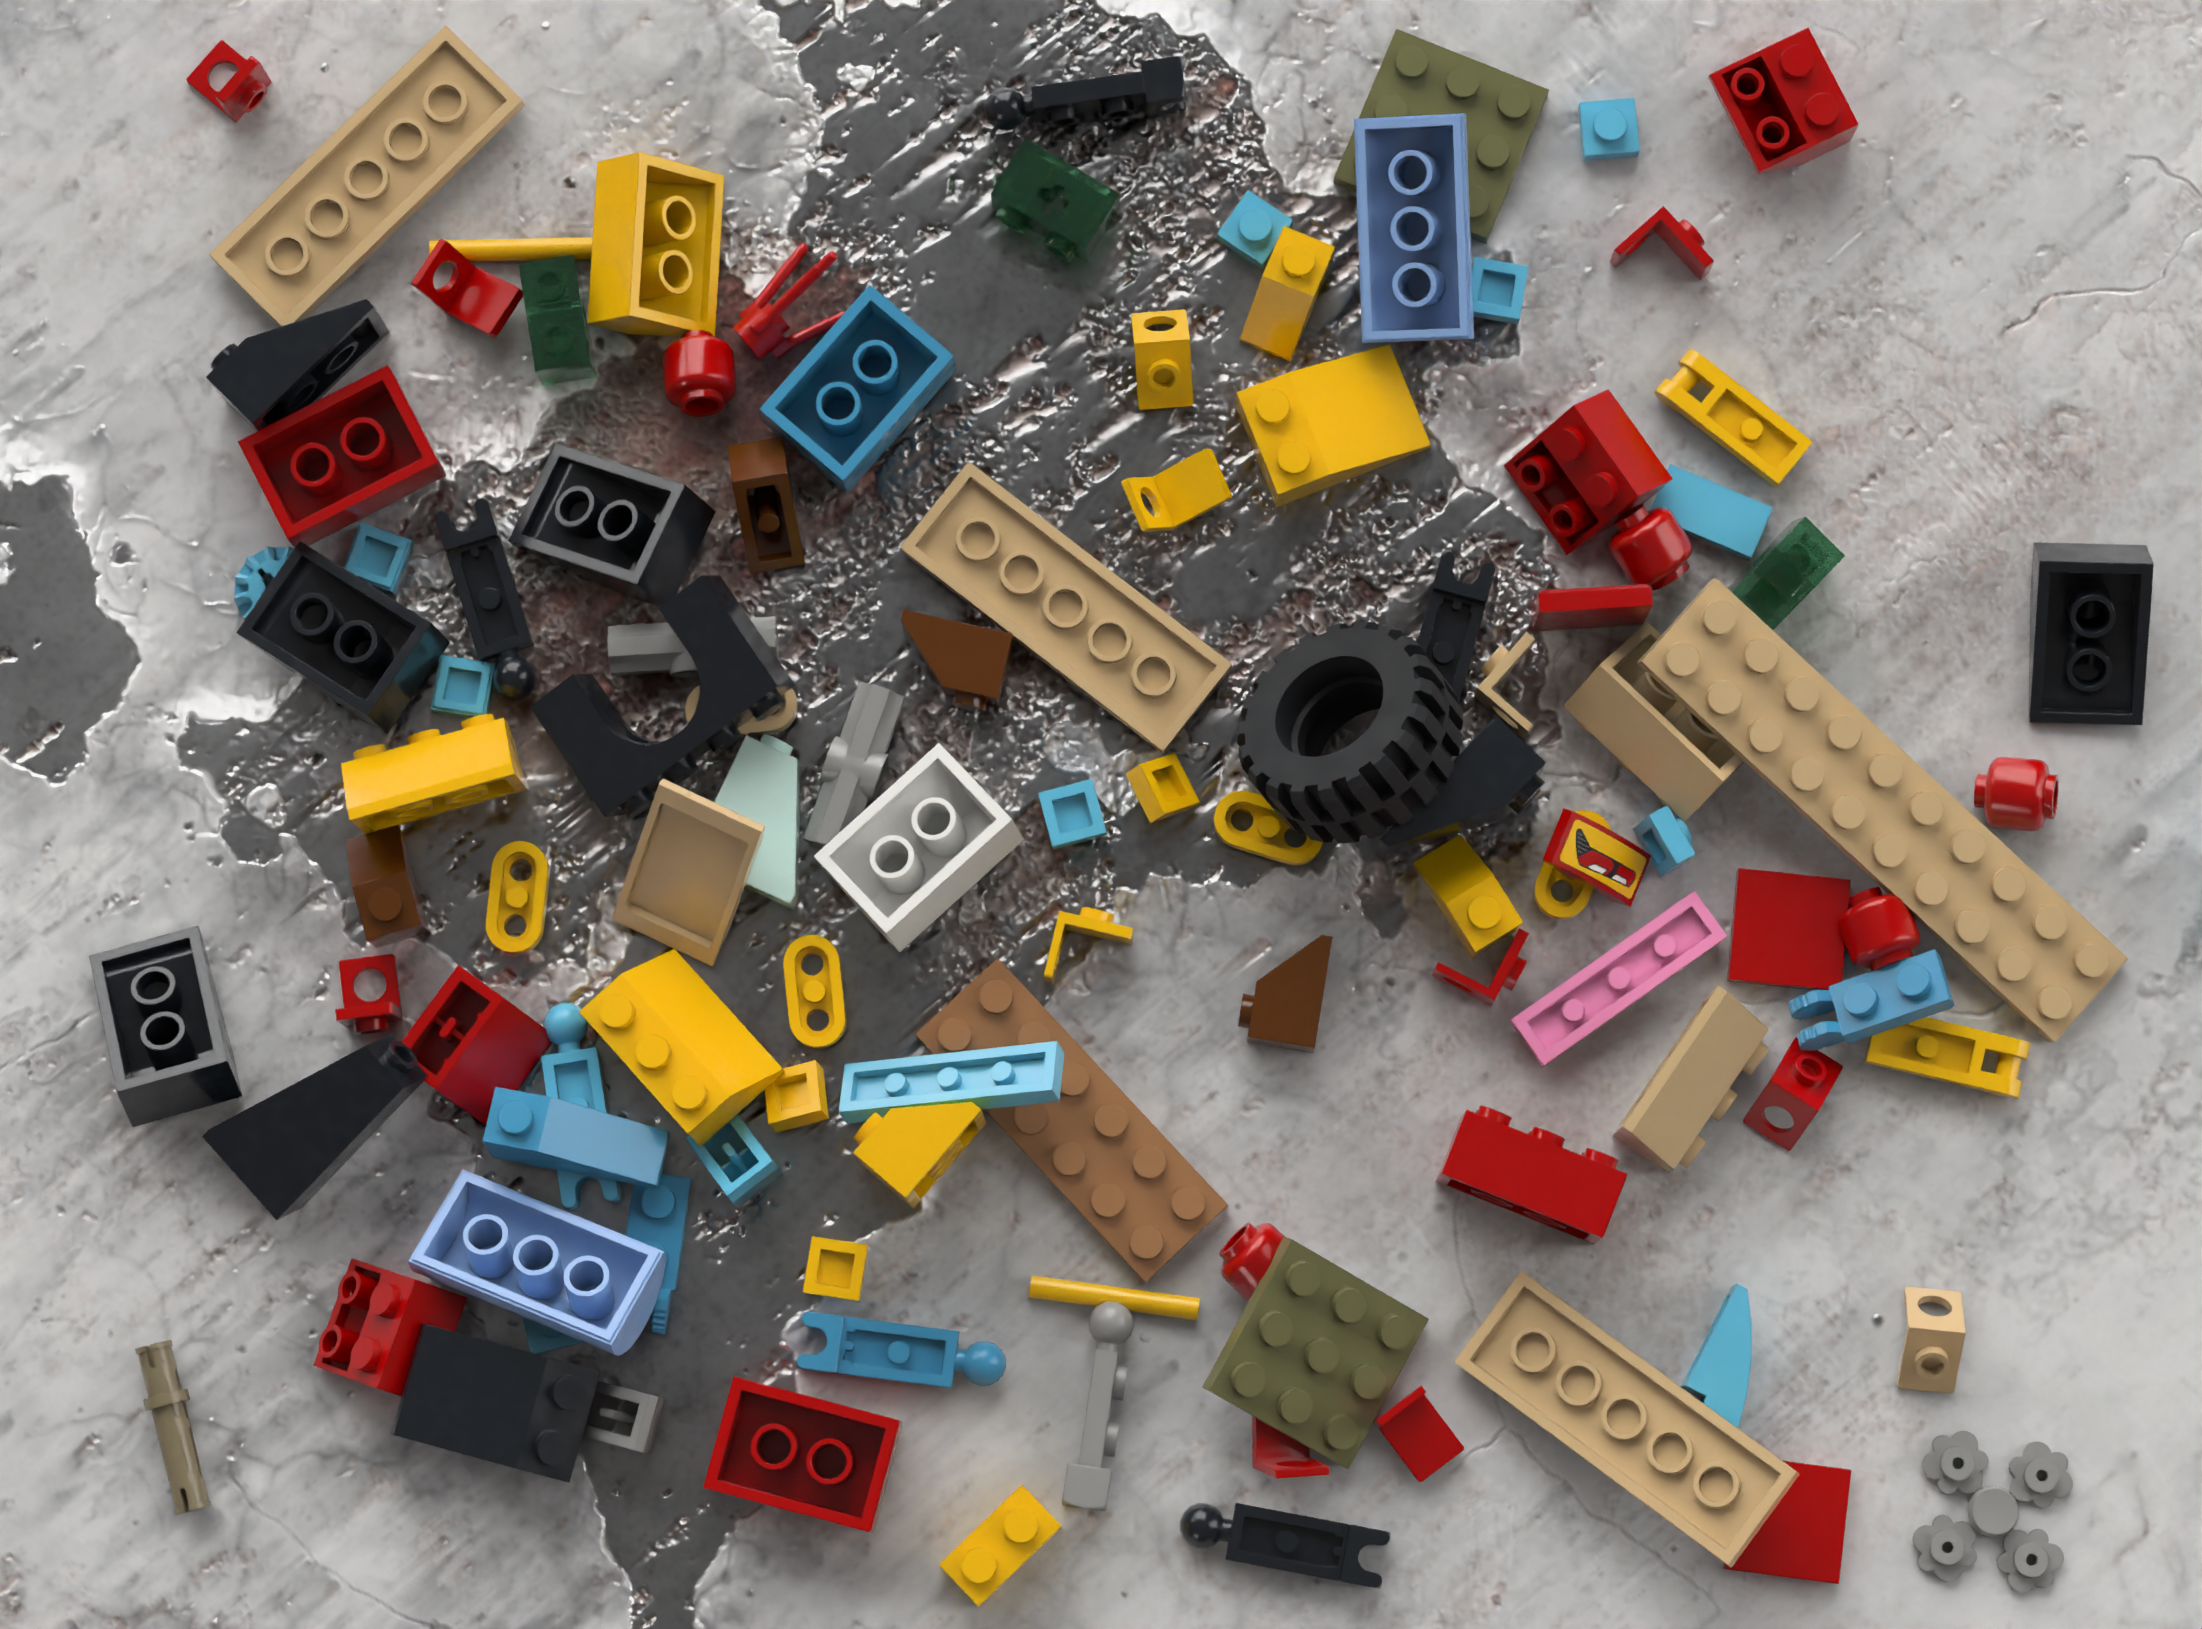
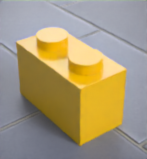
[939,1485,1063,1607]

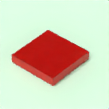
[1530,584,1653,632]
[1727,868,1851,990]
[1723,1461,1851,1584]

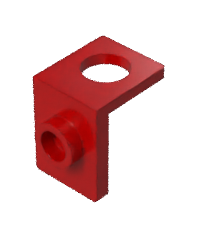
[186,40,272,123]
[1610,206,1714,280]
[411,239,524,338]
[1432,928,1529,1006]
[335,954,403,1035]
[1743,1037,1843,1151]
[1373,1385,1464,1482]
[1252,1416,1329,1479]

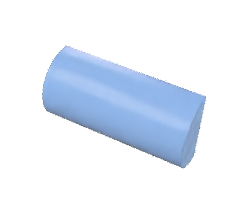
[1354,113,1474,343]
[408,1169,665,1356]

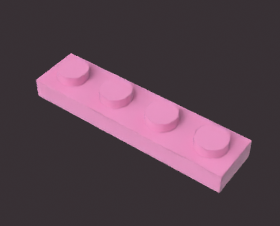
[1510,891,1727,1068]

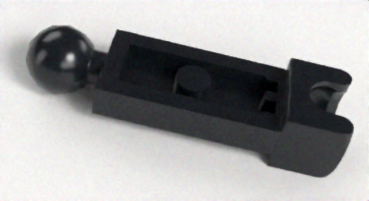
[984,56,1186,131]
[435,498,537,701]
[1417,551,1496,705]
[1180,1503,1390,1589]

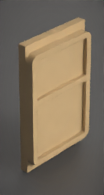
[612,778,765,966]

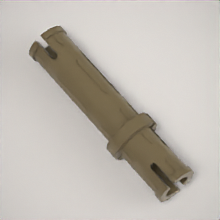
[135,1340,212,1515]

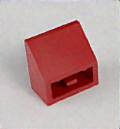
[1708,27,1859,175]
[1503,389,1673,555]
[402,965,552,1125]
[313,1258,468,1396]

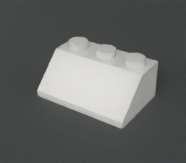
[814,743,1024,952]

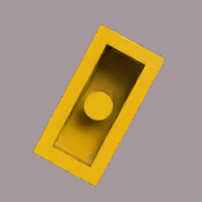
[1240,226,1335,362]
[1412,834,1523,959]

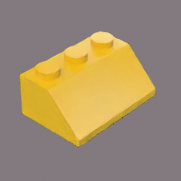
[587,152,724,337]
[341,714,528,834]
[579,949,785,1147]
[853,1102,987,1209]

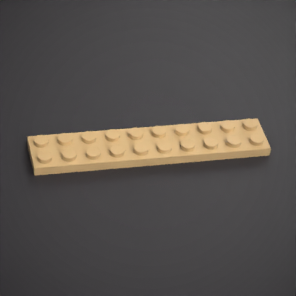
[1637,578,2128,1042]

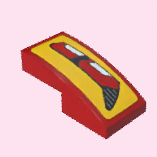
[1543,808,1651,907]

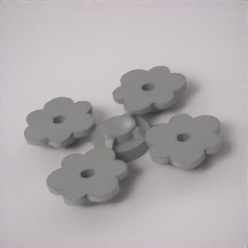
[1912,1431,2073,1593]

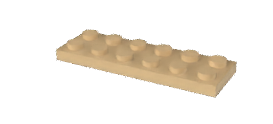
[209,25,525,327]
[900,461,1232,754]
[1454,1270,1800,1568]

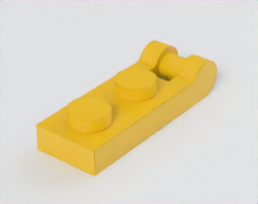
[1654,349,1813,488]
[1864,1017,2031,1099]

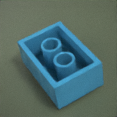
[759,285,956,494]

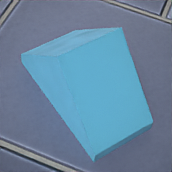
[685,1114,783,1208]

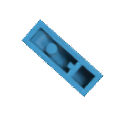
[482,1087,670,1188]

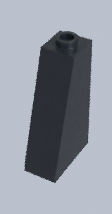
[202,1035,428,1220]

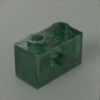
[991,138,1120,263]
[518,255,597,386]
[1728,516,1845,630]

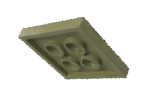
[1333,29,1549,244]
[1202,1237,1429,1469]

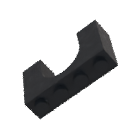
[530,575,795,819]

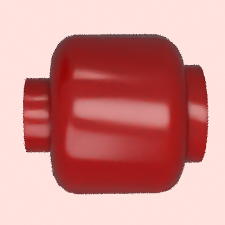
[662,330,737,417]
[1609,504,1693,591]
[1974,757,2059,831]
[1838,887,1921,971]
[1219,1222,1285,1302]

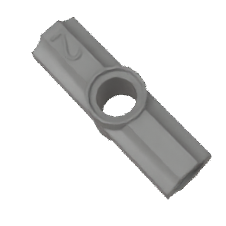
[607,616,779,678]
[803,681,905,848]

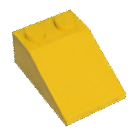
[1236,344,1431,508]

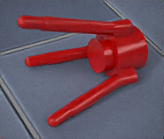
[732,244,846,361]

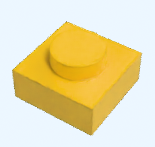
[1125,753,1200,823]
[765,1060,829,1133]
[803,1236,869,1302]

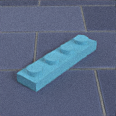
[839,1041,1064,1124]

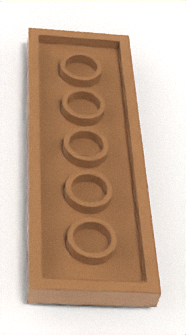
[915,958,1228,1283]

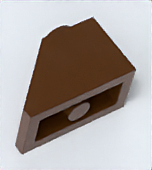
[728,436,805,574]
[901,609,1014,712]
[345,825,430,948]
[1238,935,1333,1053]

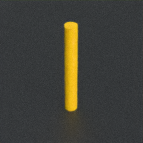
[429,237,593,262]
[1029,1275,1200,1320]

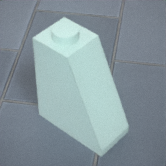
[715,734,801,910]

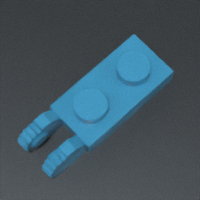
[1788,949,1955,1051]
[626,1174,693,1335]

